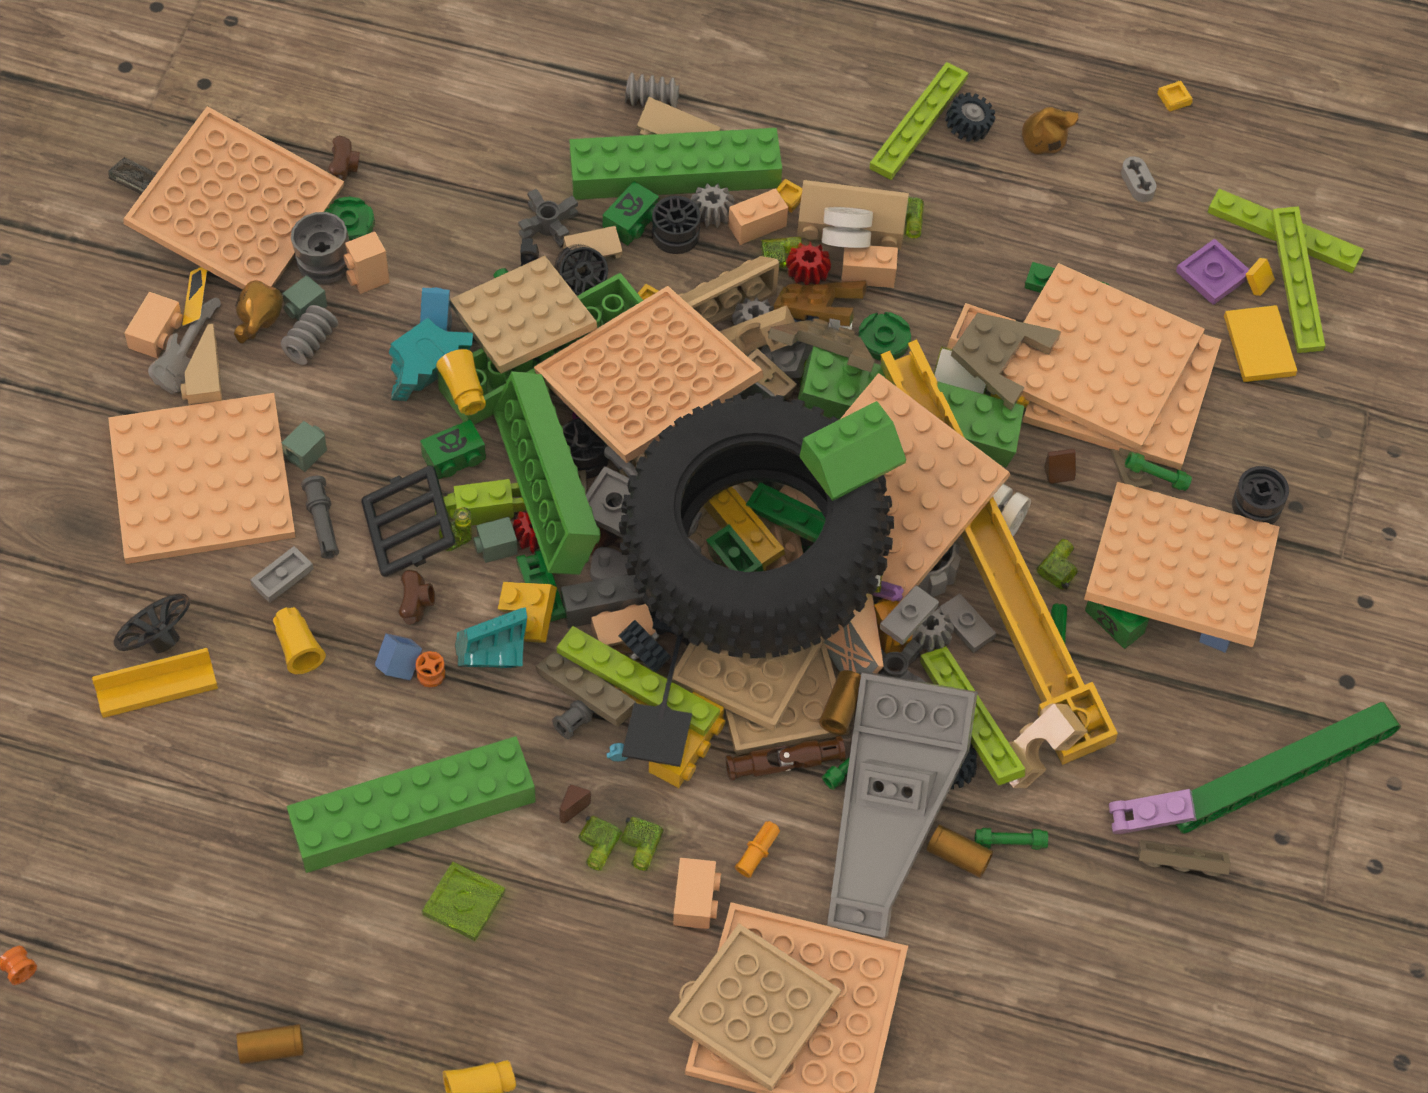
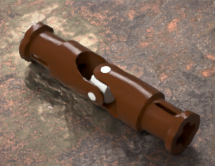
[725,735,846,782]

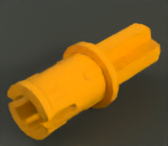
[735,821,780,878]

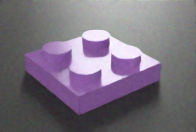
[1176,239,1249,305]

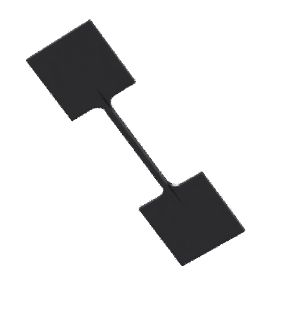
[622,610,692,767]

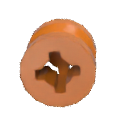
[415,651,446,688]
[0,946,38,985]

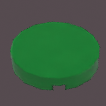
[324,196,375,241]
[858,312,911,360]

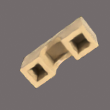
[719,305,797,357]
[1008,703,1088,788]

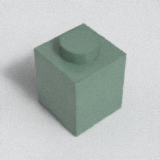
[282,275,327,321]
[281,421,327,472]
[473,517,518,563]

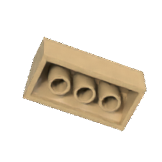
[797,180,909,250]
[679,256,779,326]

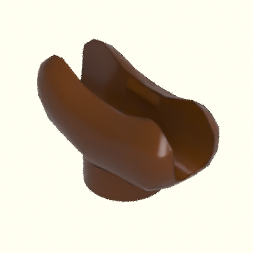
[328,135,360,181]
[398,570,435,625]

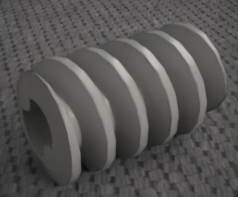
[625,73,679,108]
[281,305,339,365]

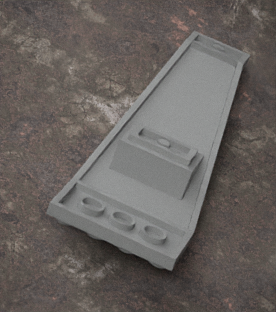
[827,672,978,938]

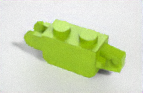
[434,479,527,526]

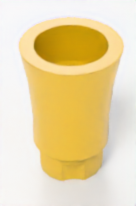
[436,349,486,415]
[273,607,326,674]
[443,1060,516,1093]

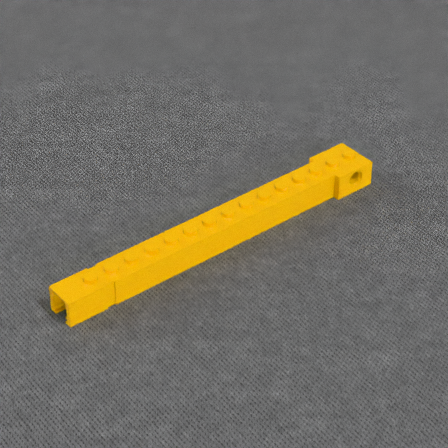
[881,340,1118,765]

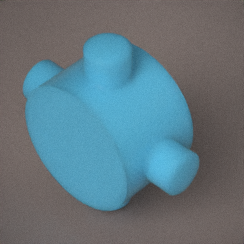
[607,743,628,762]

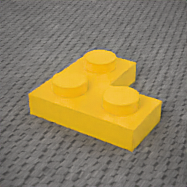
[498,582,557,643]

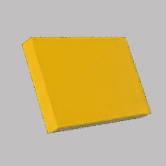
[1224,305,1297,382]

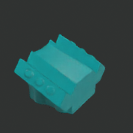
[389,318,473,401]
[455,607,527,668]

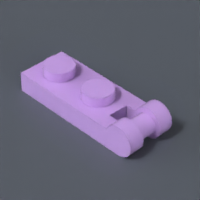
[1109,789,1196,834]

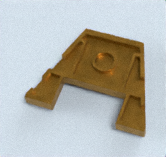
[774,280,867,326]

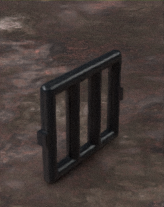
[361,465,456,577]

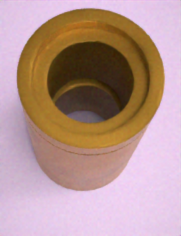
[819,670,861,735]
[926,824,994,878]
[237,1024,304,1064]

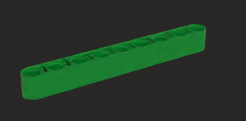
[1176,702,1401,834]

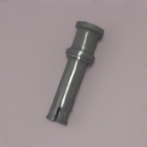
[301,476,339,559]
[552,681,620,739]

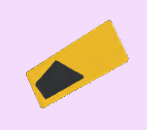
[182,267,207,326]

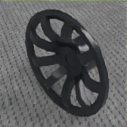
[114,593,190,653]

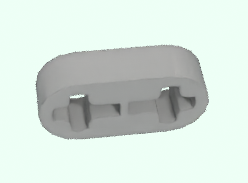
[1121,156,1156,202]

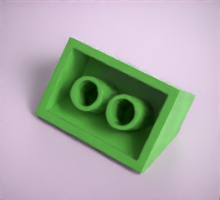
[800,401,906,501]

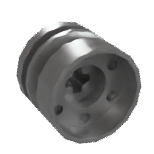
[291,212,349,284]

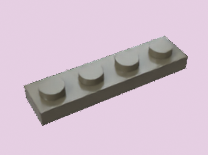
[536,649,636,727]

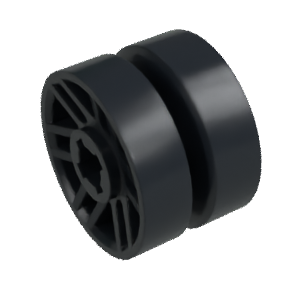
[652,196,701,254]
[554,244,608,295]
[563,418,609,479]
[1232,466,1289,525]

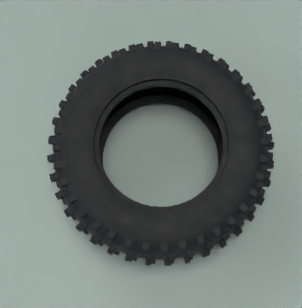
[619,393,894,659]

